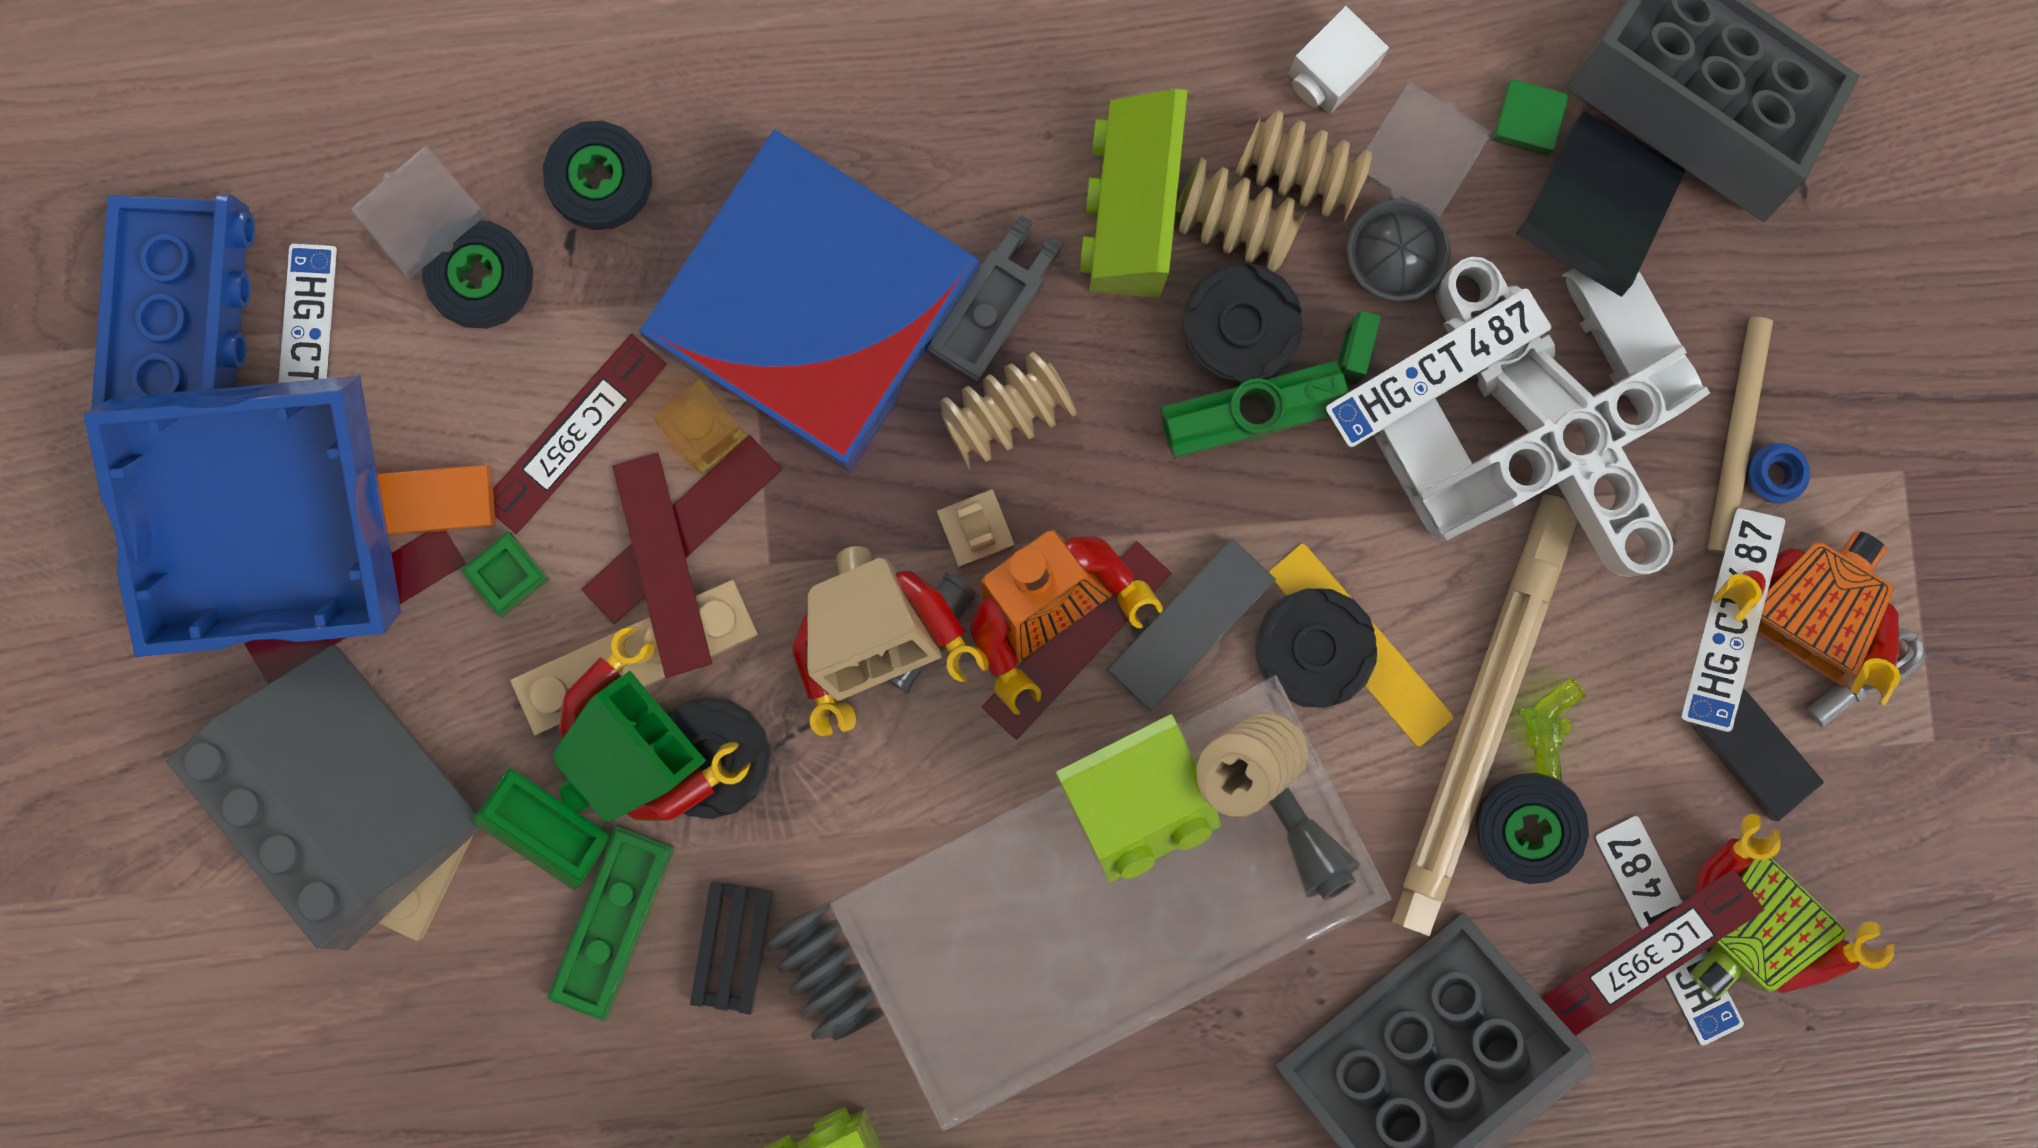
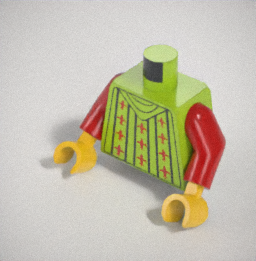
[1689,814,1895,1000]

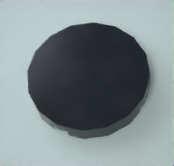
[1181,264,1303,385]
[1256,588,1377,708]
[667,697,772,819]

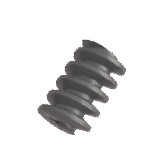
[766,901,888,1041]

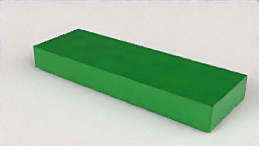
[547,825,675,1021]

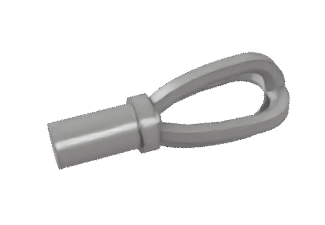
[1806,628,1925,727]

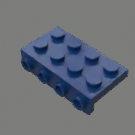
[91,194,255,409]

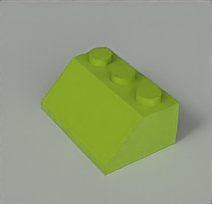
[1079,89,1188,299]

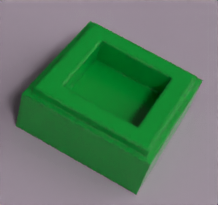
[1492,79,1569,156]
[1337,311,1381,384]
[461,532,550,617]

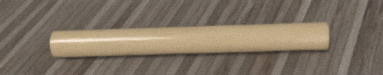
[1707,317,1773,555]

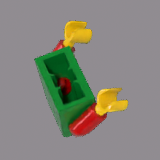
[553,627,751,822]

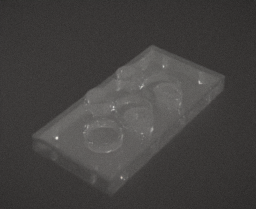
[830,675,1392,1132]

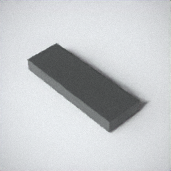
[1107,538,1276,712]

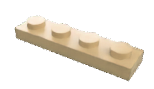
[510,580,760,736]

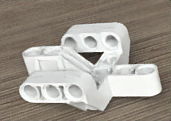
[1373,257,1710,577]

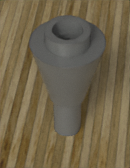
[1269,787,1360,901]

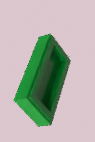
[471,767,611,890]

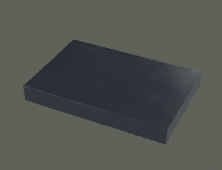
[1516,110,1685,297]

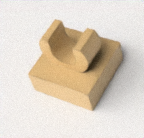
[937,489,1015,569]

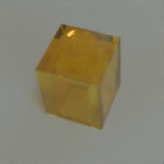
[652,379,747,474]

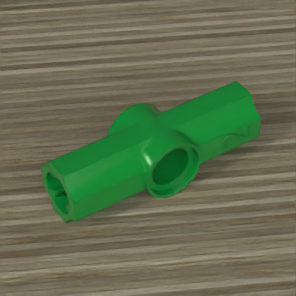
[1160,361,1349,459]

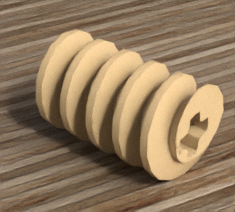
[1234,110,1372,222]
[1175,157,1307,272]
[940,352,1077,471]
[1196,712,1309,817]

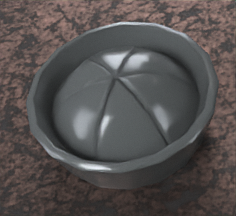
[1346,198,1451,302]

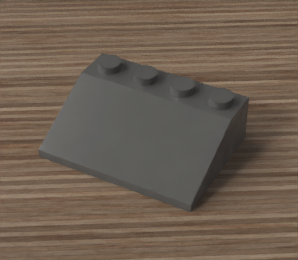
[1566,0,1860,223]
[166,645,481,950]
[1275,912,1594,1148]

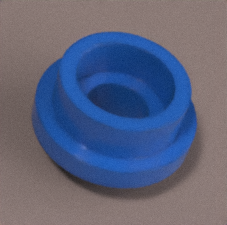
[1747,443,1810,504]

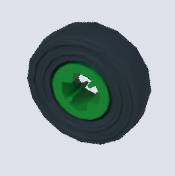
[543,121,652,230]
[422,220,533,329]
[1476,773,1589,884]

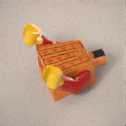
[970,530,1163,715]
[1713,531,1901,705]

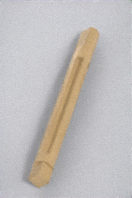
[1392,494,1579,936]

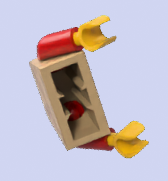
[792,546,989,737]

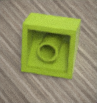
[1056,714,1221,883]

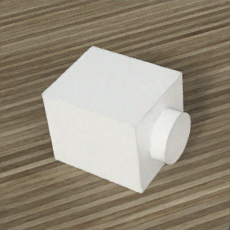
[1288,6,1389,115]

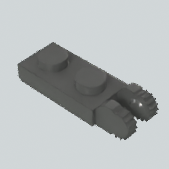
[927,215,1065,385]

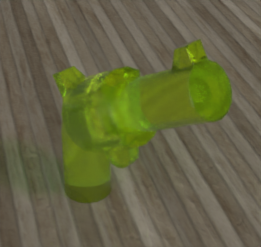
[1518,677,1586,782]

